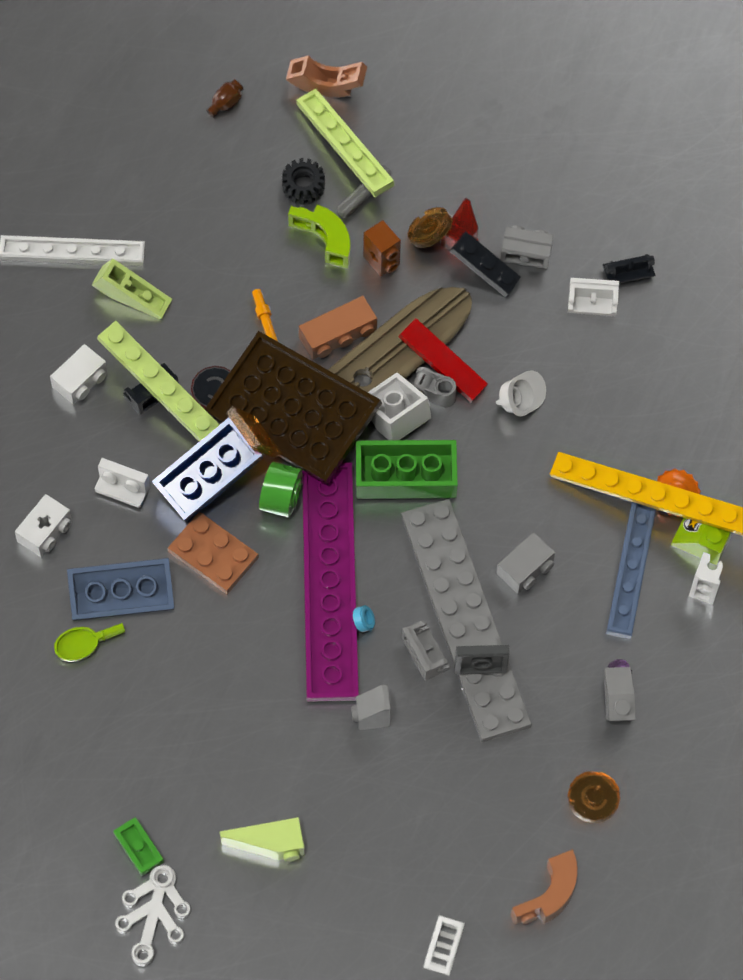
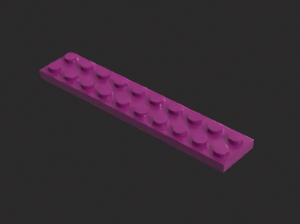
[302,462,359,702]

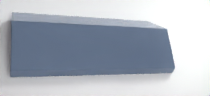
[67,558,174,620]

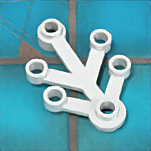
[115,865,191,966]

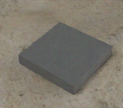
[455,645,509,674]

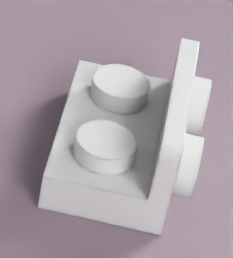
[95,458,150,508]

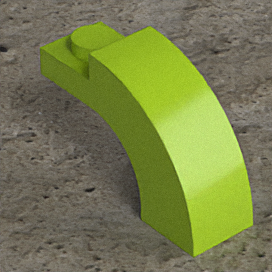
[288,205,350,269]

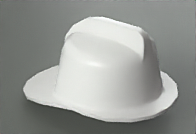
[495,370,546,417]

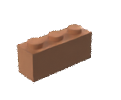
[299,296,377,360]

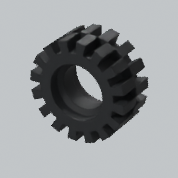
[282,158,325,205]

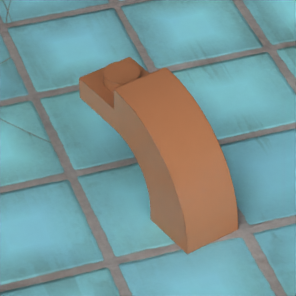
[286,55,367,97]
[511,849,577,925]

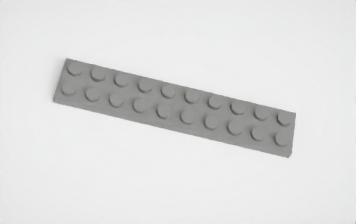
[401,499,532,742]

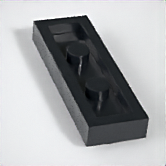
[450,231,521,297]

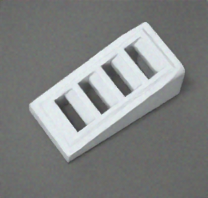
[423,915,465,975]

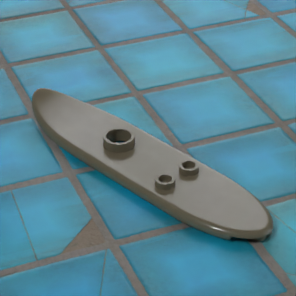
[328,287,472,392]

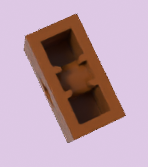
[363,220,401,277]

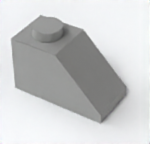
[604,667,636,721]
[351,684,390,730]

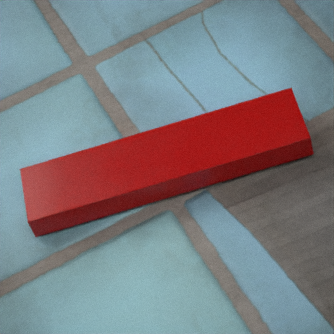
[399,318,488,403]

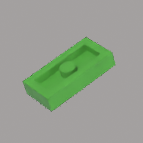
[113,817,164,877]

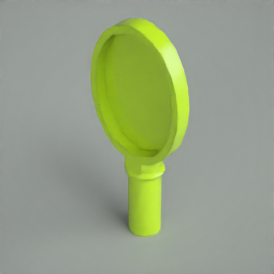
[54,623,125,662]

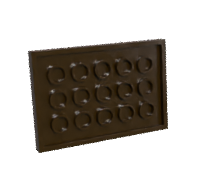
[205,331,382,485]

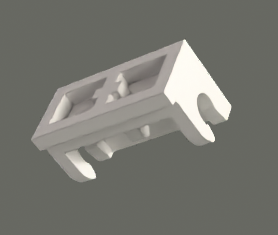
[568,278,619,316]
[689,552,723,605]

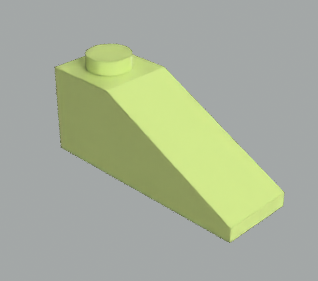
[92,259,172,319]
[220,817,304,862]

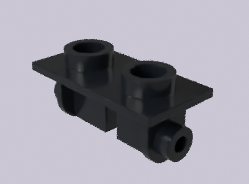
[603,254,656,284]

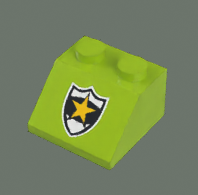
[671,518,732,565]

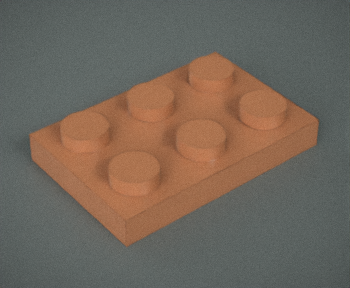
[168,511,259,594]

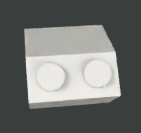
[368,373,431,440]

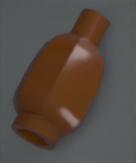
[206,79,244,117]

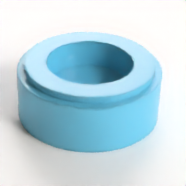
[353,605,375,632]

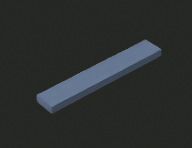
[606,502,656,639]

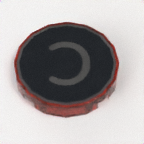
[191,366,231,409]

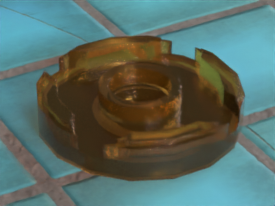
[407,207,453,248]
[567,771,620,823]

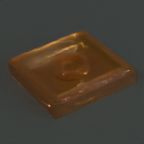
[227,407,282,458]

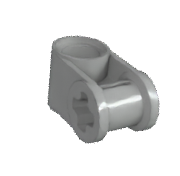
[412,367,456,407]

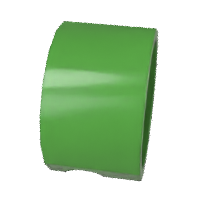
[259,461,302,518]

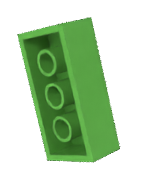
[356,440,458,499]

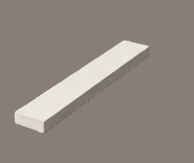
[0,235,145,266]

